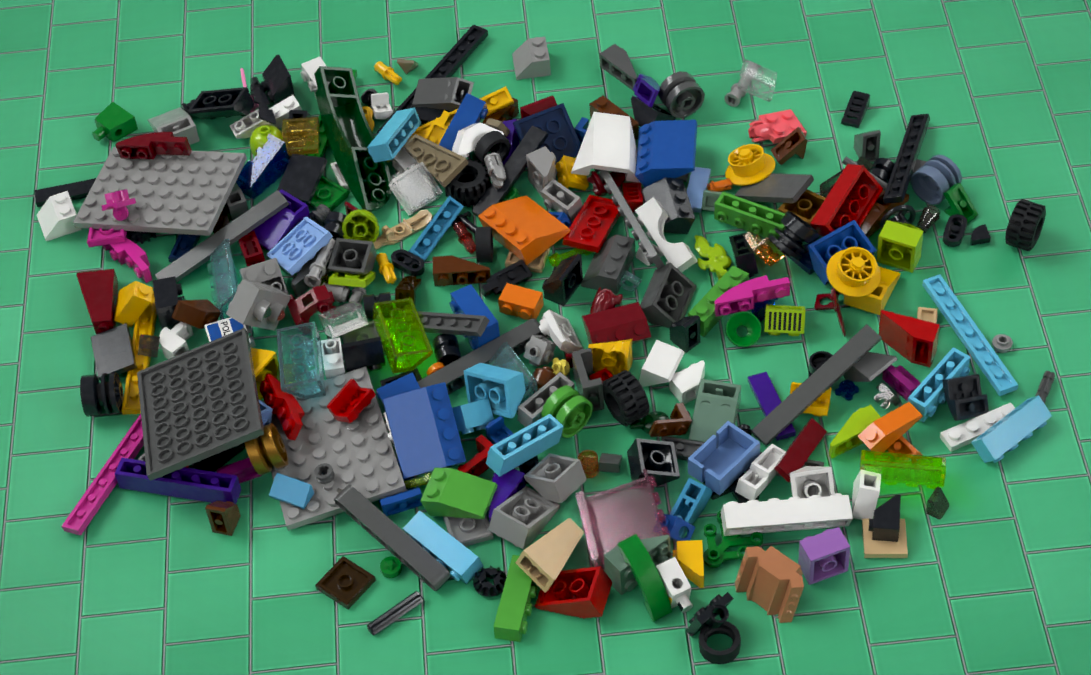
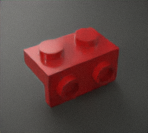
[327,379,376,423]

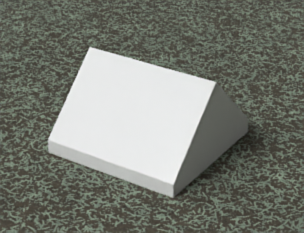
[639,340,685,387]

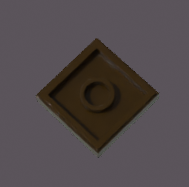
[315,556,376,610]

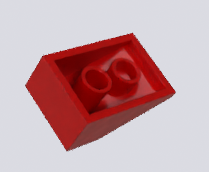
[535,566,613,618]

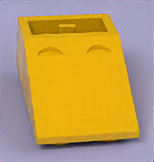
[843,267,901,315]

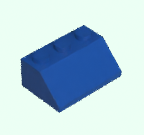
[808,220,876,285]

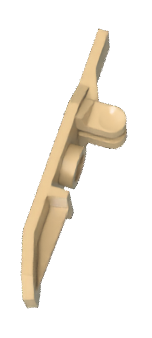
[374,210,433,250]

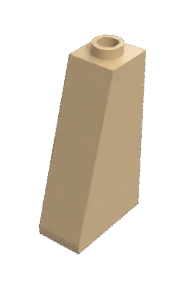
[515,518,584,593]

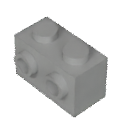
[541,179,583,222]

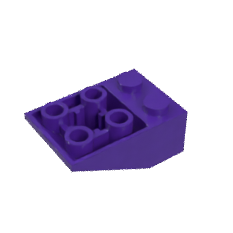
[252,189,310,251]

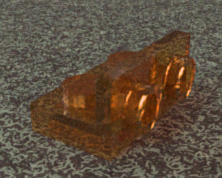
[743,231,785,267]

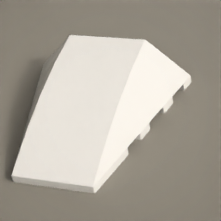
[571,112,640,183]

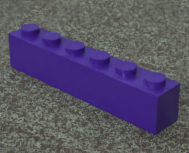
[115,458,241,504]

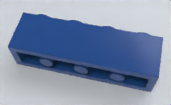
[439,93,488,151]

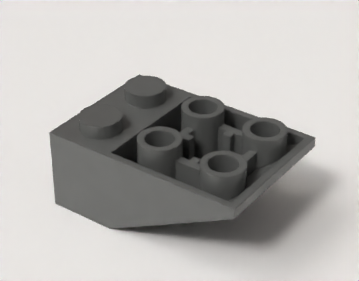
[412,77,474,111]

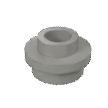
[992,334,1013,353]

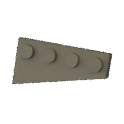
[404,134,468,188]

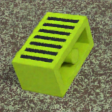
[764,304,805,336]

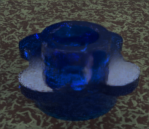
[835,380,859,401]

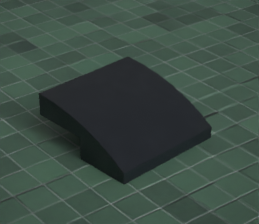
[942,374,989,421]

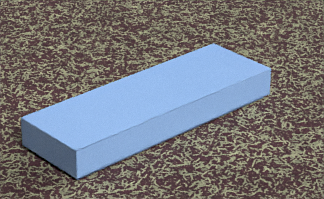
[686,167,711,213]

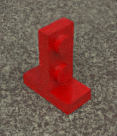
[457,434,493,477]

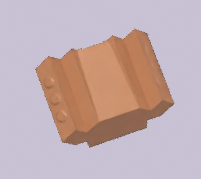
[735,546,804,623]

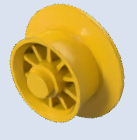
[725,144,776,186]
[826,247,881,298]

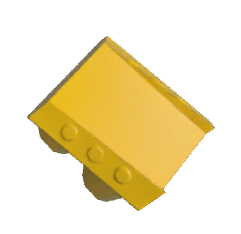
[588,339,633,375]

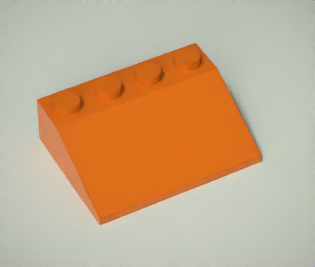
[478,195,571,265]

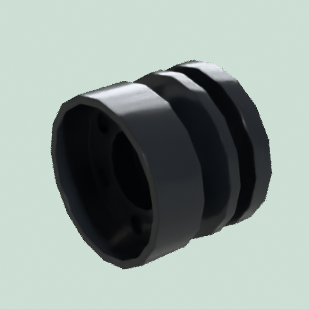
[768,211,820,261]
[80,372,123,417]

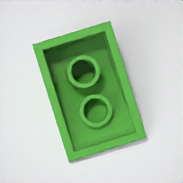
[420,468,498,519]

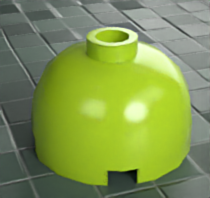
[250,125,286,160]
[342,209,379,243]

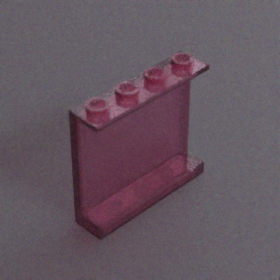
[575,469,671,570]

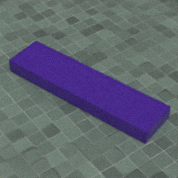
[748,372,796,441]

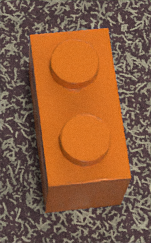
[498,283,544,320]

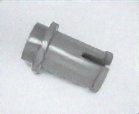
[347,287,366,311]

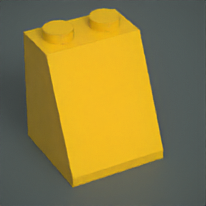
[251,348,282,400]

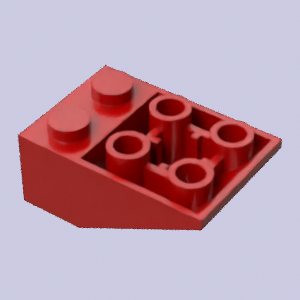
[879,310,940,367]

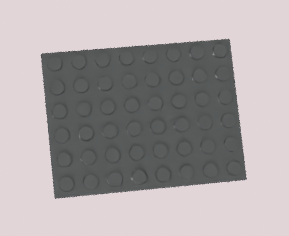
[137,328,264,481]

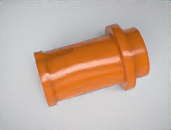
[707,178,732,192]

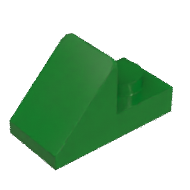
[943,183,978,223]

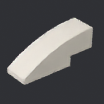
[735,444,786,500]

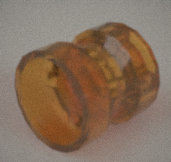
[578,450,599,478]

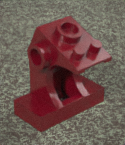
[287,285,337,334]

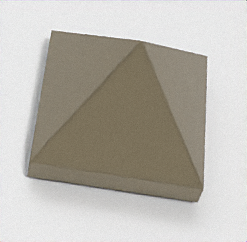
[397,59,418,74]

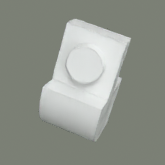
[159,322,193,359]

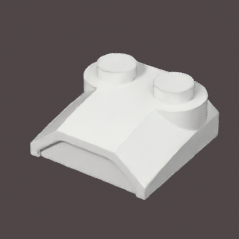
[539,309,583,353]

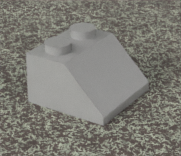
[512,36,551,80]
[526,146,557,198]
[524,453,587,503]

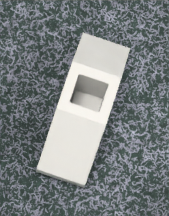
[452,122,504,158]

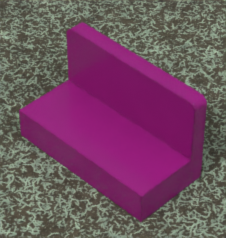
[882,365,921,401]
[216,458,262,483]

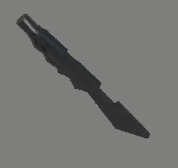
[250,77,276,125]

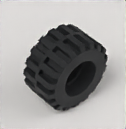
[445,159,491,207]
[1005,199,1046,251]
[602,370,650,426]

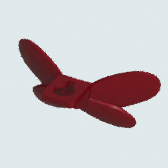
[815,288,846,337]

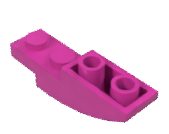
[102,238,153,283]
[714,275,790,317]

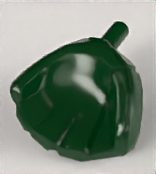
[630,411,669,434]

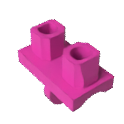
[101,189,136,221]

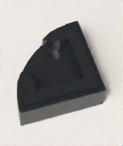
[971,224,991,245]

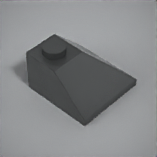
[843,352,898,382]

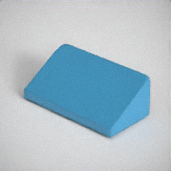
[269,473,314,509]

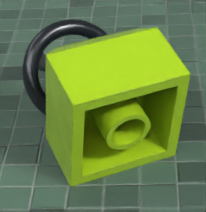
[876,205,924,273]

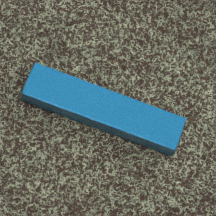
[408,196,464,261]

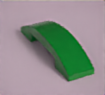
[617,534,672,622]

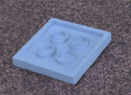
[266,217,333,276]

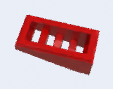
[622,182,643,212]

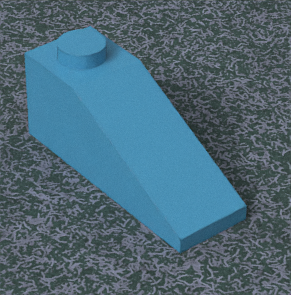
[669,478,713,542]

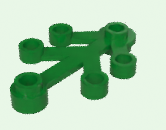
[703,511,763,568]

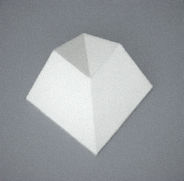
[789,466,835,498]

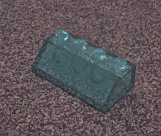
[207,238,238,320]
[276,321,326,399]

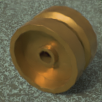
[244,423,289,475]

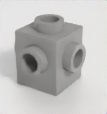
[523,335,556,367]

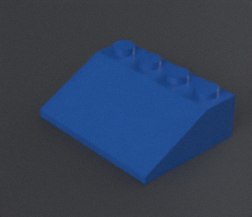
[635,120,697,188]
[383,382,466,479]

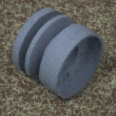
[911,154,962,205]

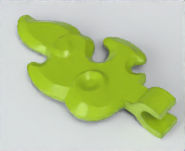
[694,235,731,281]

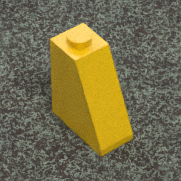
[114,281,153,327]

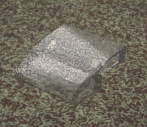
[738,59,777,102]

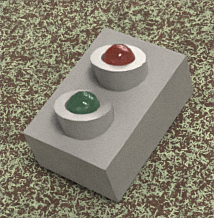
[226,279,291,331]

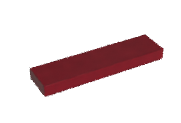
[774,418,827,483]

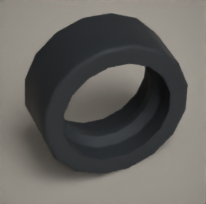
[475,131,511,166]
[475,227,493,263]
[699,621,741,664]

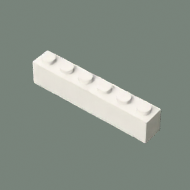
[720,493,853,536]

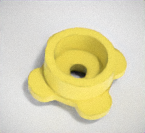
[552,358,570,376]

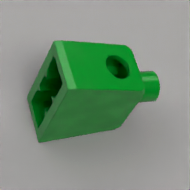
[92,102,138,142]

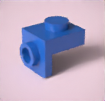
[485,416,514,445]

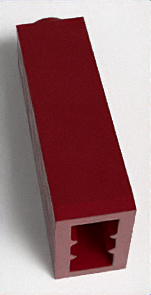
[76,269,118,334]

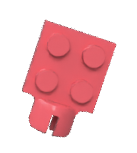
[748,109,807,144]

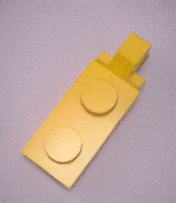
[424,110,452,145]

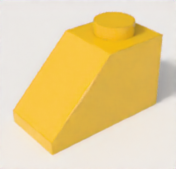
[673,540,704,588]

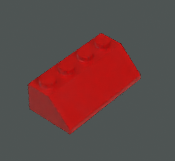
[810,164,883,237]

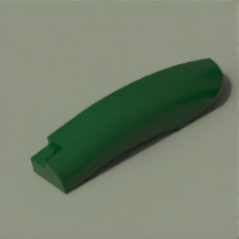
[314,66,392,212]

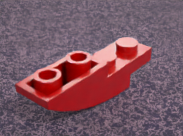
[259,374,305,441]

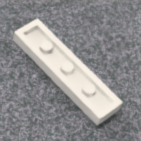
[940,402,1015,452]

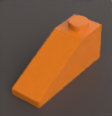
[858,402,923,458]

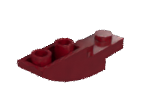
[115,132,192,160]

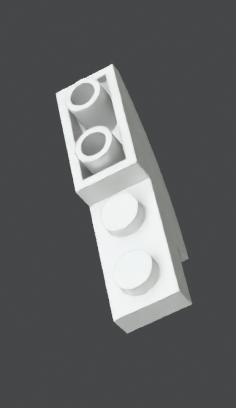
[229,95,302,139]

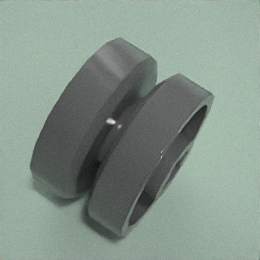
[658,71,705,118]

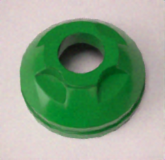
[726,311,762,348]

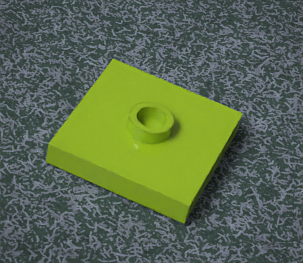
[328,271,376,288]

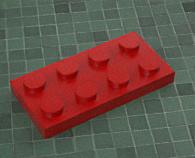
[563,195,621,253]

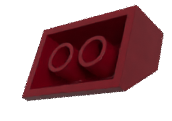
[582,302,651,344]

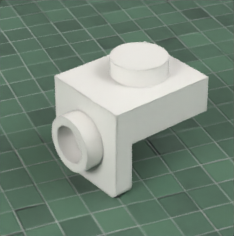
[371,92,393,120]

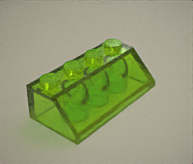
[373,298,433,374]
[860,450,946,489]

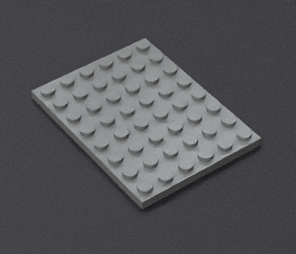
[73,147,247,236]
[262,366,407,531]

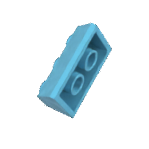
[464,363,526,418]

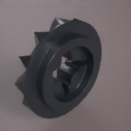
[473,565,507,597]

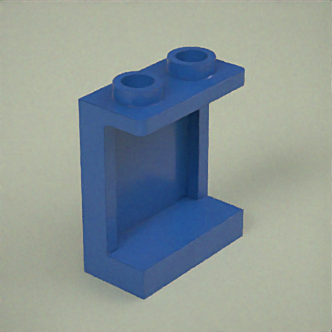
[379,459,423,516]

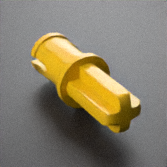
[374,61,402,85]
[376,253,397,284]

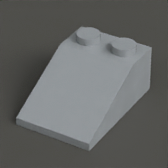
[488,486,560,549]

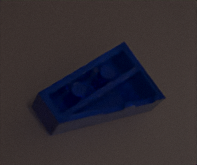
[236,133,289,200]

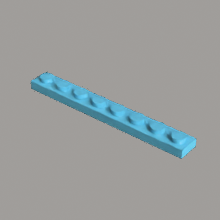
[922,274,1018,396]

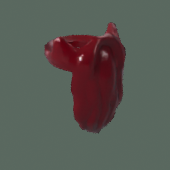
[587,171,626,196]
[590,287,623,314]

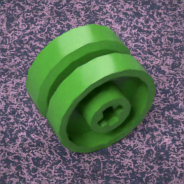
[541,385,593,438]

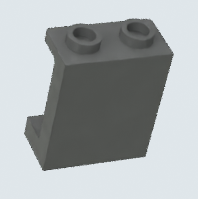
[572,348,604,412]

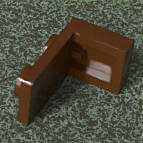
[649,403,692,437]

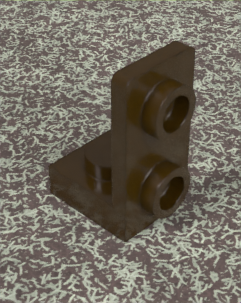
[395,276,421,311]

